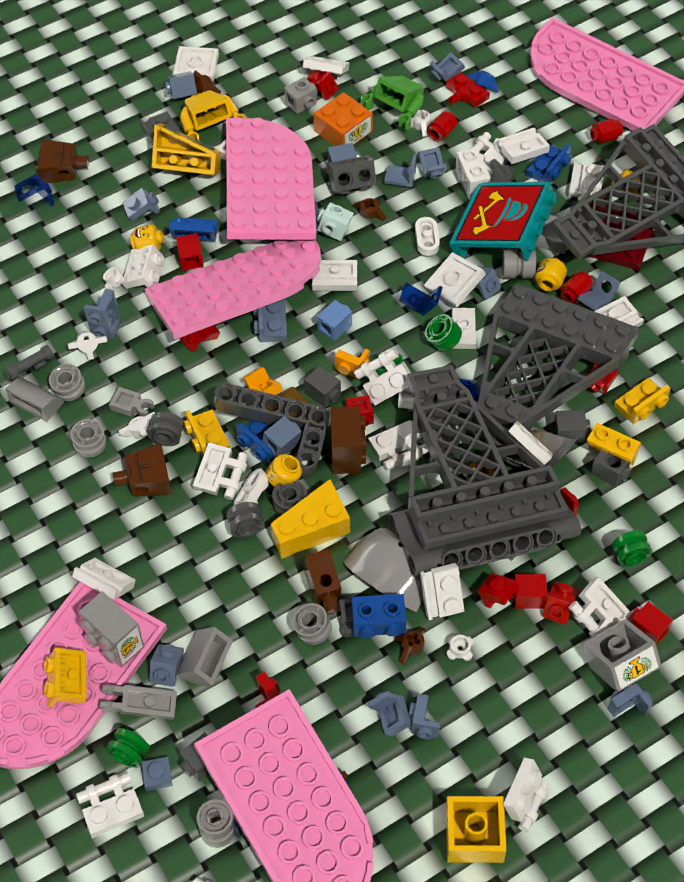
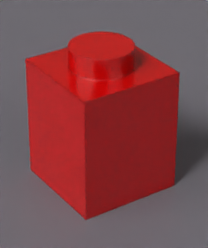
[176,233,204,271]
[510,574,548,609]
[630,601,673,646]

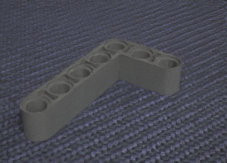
[214,383,330,478]

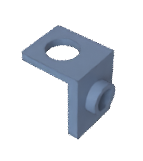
[384,154,417,187]
[578,271,620,311]

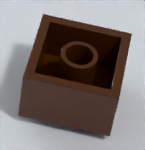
[331,406,366,474]

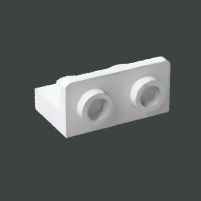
[456,148,490,200]
[122,244,165,289]

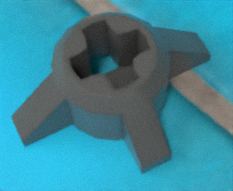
[489,158,514,182]

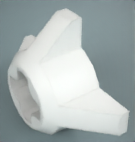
[411,110,431,137]
[68,331,107,360]
[119,412,155,438]

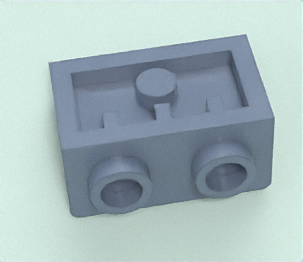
[84,289,122,340]
[254,300,287,343]

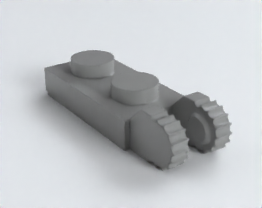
[99,685,177,720]

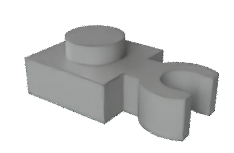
[109,387,154,417]

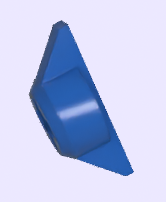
[467,70,499,93]

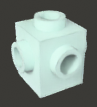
[317,202,354,241]

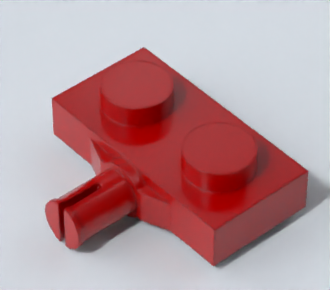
[446,72,490,108]

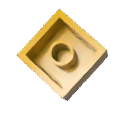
[446,796,506,863]

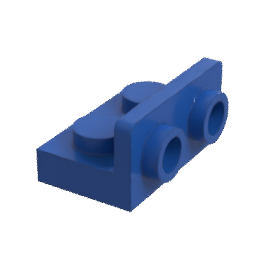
[526,144,572,182]
[169,217,218,242]
[236,420,276,465]

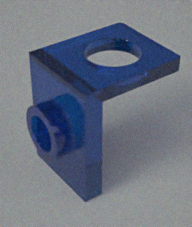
[14,174,54,207]
[399,282,443,316]

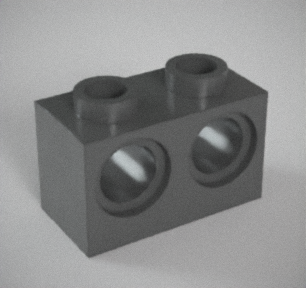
[327,155,377,194]

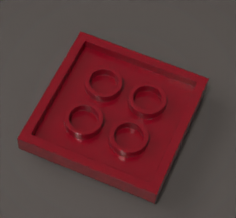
[586,205,654,271]

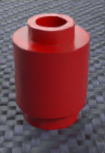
[428,111,457,141]
[590,119,623,144]
[560,271,593,304]

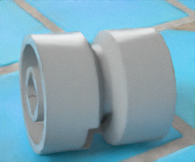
[502,250,536,279]
[197,799,236,848]

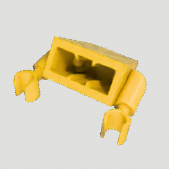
[180,90,246,141]

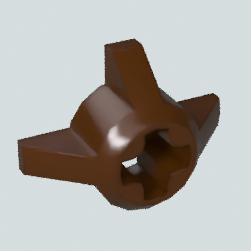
[193,70,221,94]
[353,198,386,222]
[394,627,426,665]

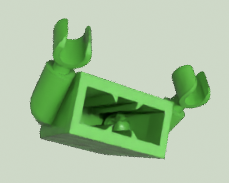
[361,76,424,130]

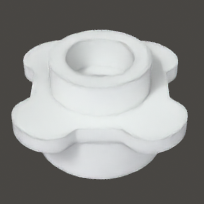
[103,267,125,289]
[447,635,473,661]

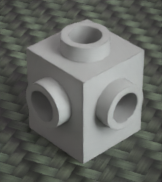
[284,77,317,114]

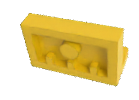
[614,378,671,425]
[184,409,230,457]
[587,423,641,465]
[44,648,87,707]

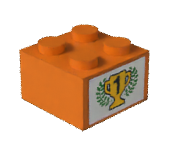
[314,92,373,146]

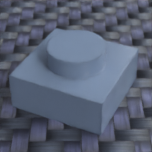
[142,757,173,791]

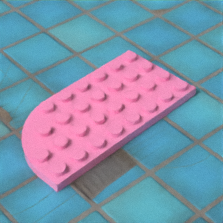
[531,17,684,131]
[226,117,316,240]
[144,240,322,339]
[0,581,167,769]
[194,689,374,882]

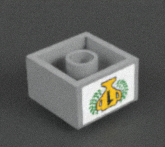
[78,591,144,668]
[582,619,662,692]

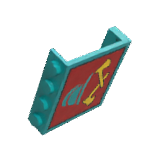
[449,182,557,261]

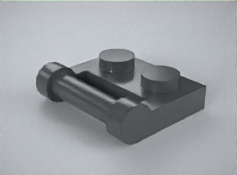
[3,345,54,382]

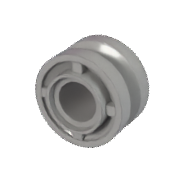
[49,364,86,401]
[70,419,107,457]
[292,603,332,645]

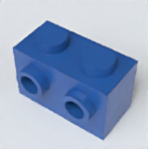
[352,593,407,638]

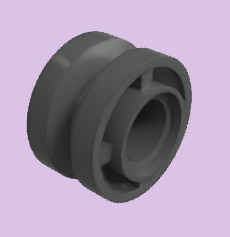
[147,412,184,446]
[272,481,307,516]
[226,502,265,538]

